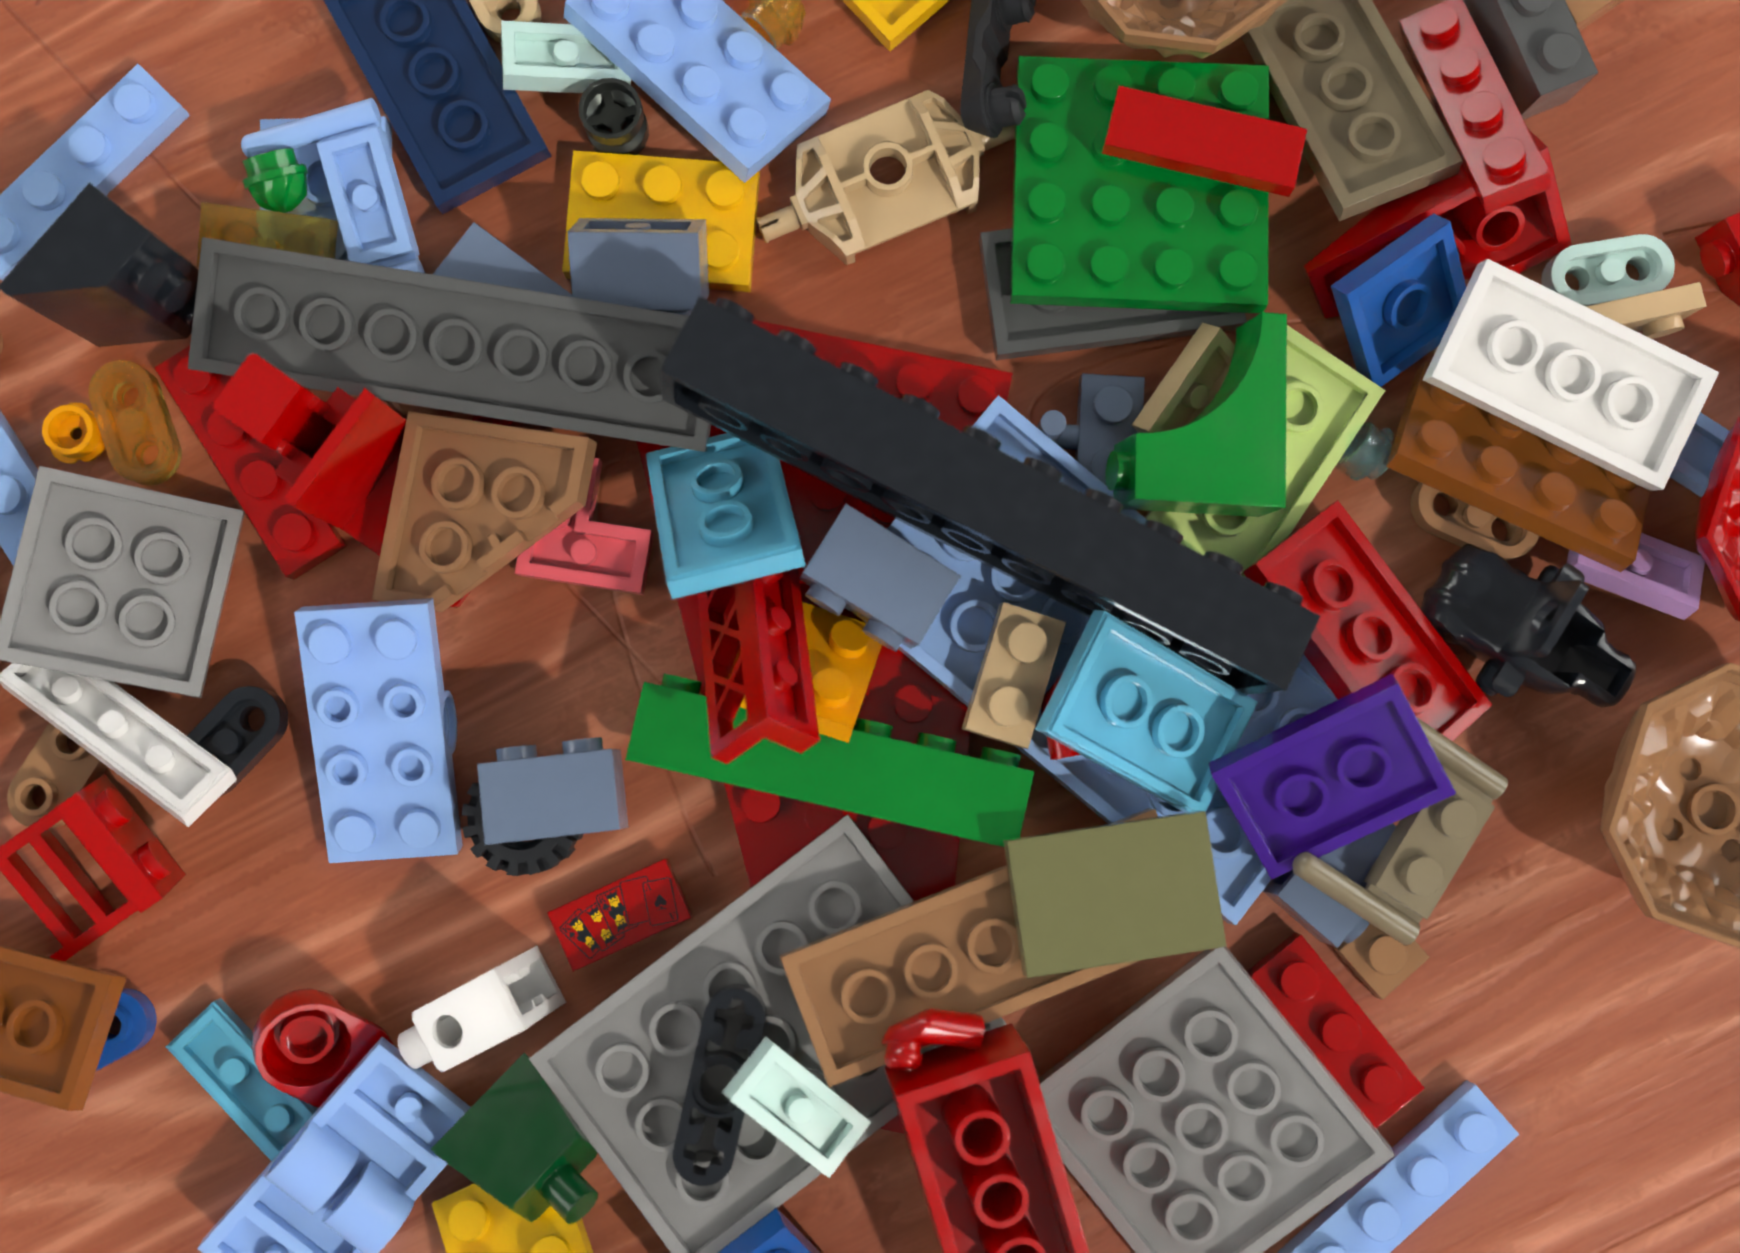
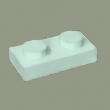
[501,20,631,93]
[722,1036,871,1178]

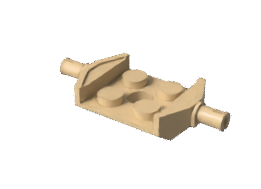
[756,90,1015,265]

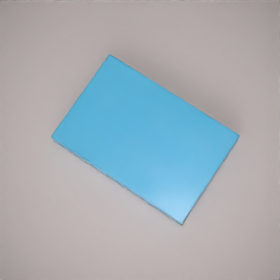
[646,433,806,599]
[1035,610,1258,813]

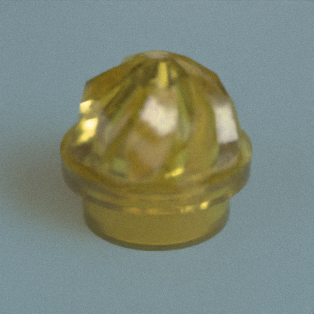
[741,0,806,50]

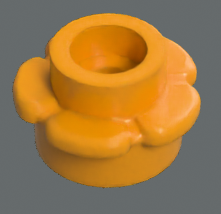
[42,402,109,464]

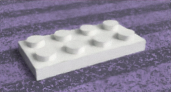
[1423,259,1719,491]

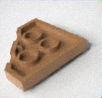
[372,411,597,612]

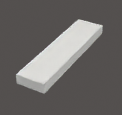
[0,663,237,827]

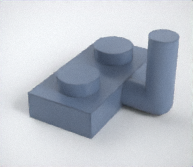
[1037,373,1145,491]

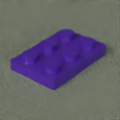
[1208,673,1457,880]

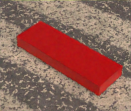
[1102,85,1307,197]

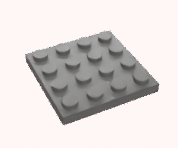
[1038,947,1395,1253]

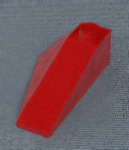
[1303,130,1572,319]

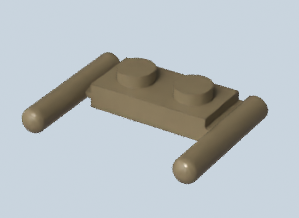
[1292,718,1508,946]

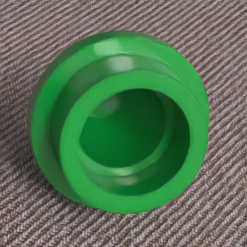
[242,148,308,213]

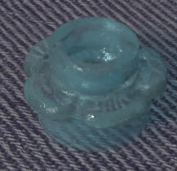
[1338,422,1394,481]

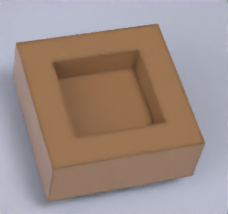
[1333,924,1430,1000]

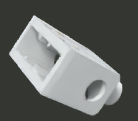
[397,946,566,1072]

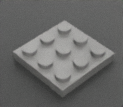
[0,466,245,698]

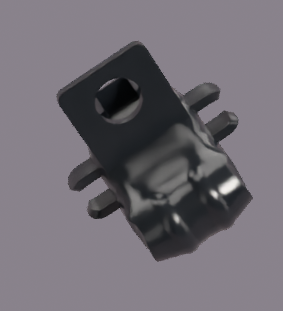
[1421,544,1636,708]

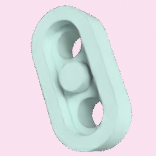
[1541,234,1675,307]

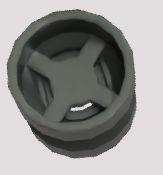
[579,78,649,155]

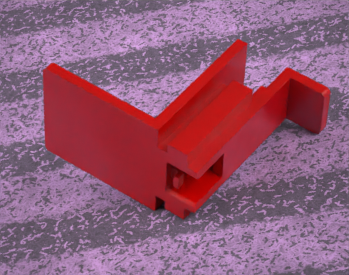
[213,353,472,608]

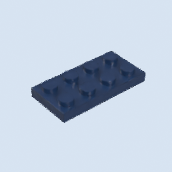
[324,0,552,215]

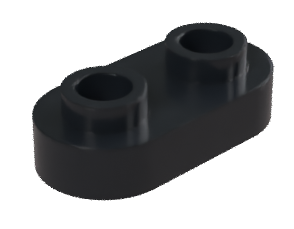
[187,686,288,797]

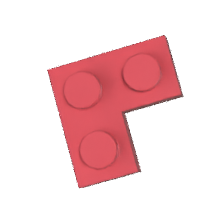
[515,458,654,595]

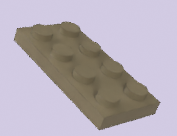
[1241,0,1463,222]

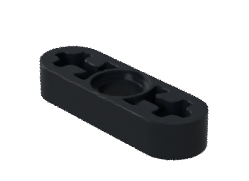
[673,984,767,1186]

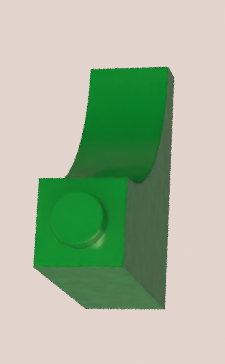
[1105,312,1287,517]

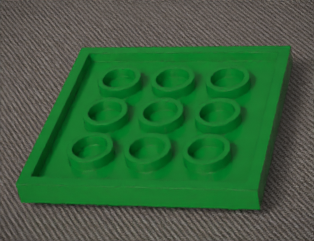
[1010,56,1269,313]

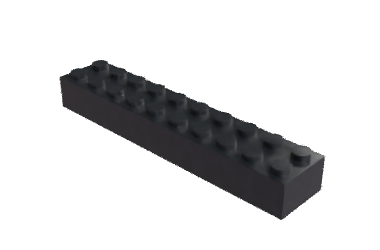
[660,296,1321,695]

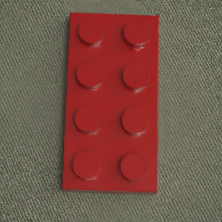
[1243,500,1492,741]

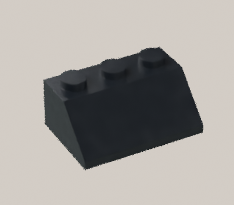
[0,183,199,347]

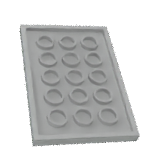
[529,814,1007,1253]

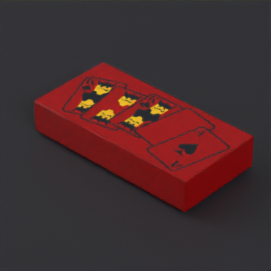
[547,858,693,972]

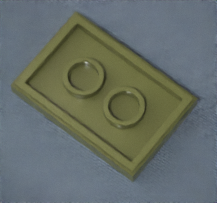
[1003,811,1227,978]

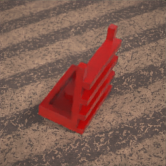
[0,774,186,961]

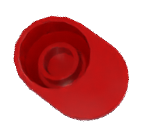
[252,988,394,1108]

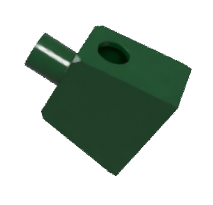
[431,1053,598,1224]

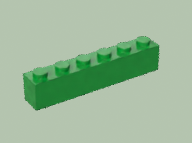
[625,673,1034,847]

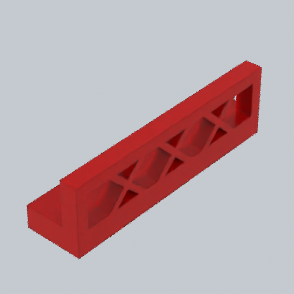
[698,568,820,764]

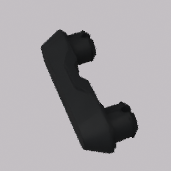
[960,0,1036,138]

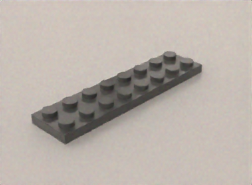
[188,237,711,452]

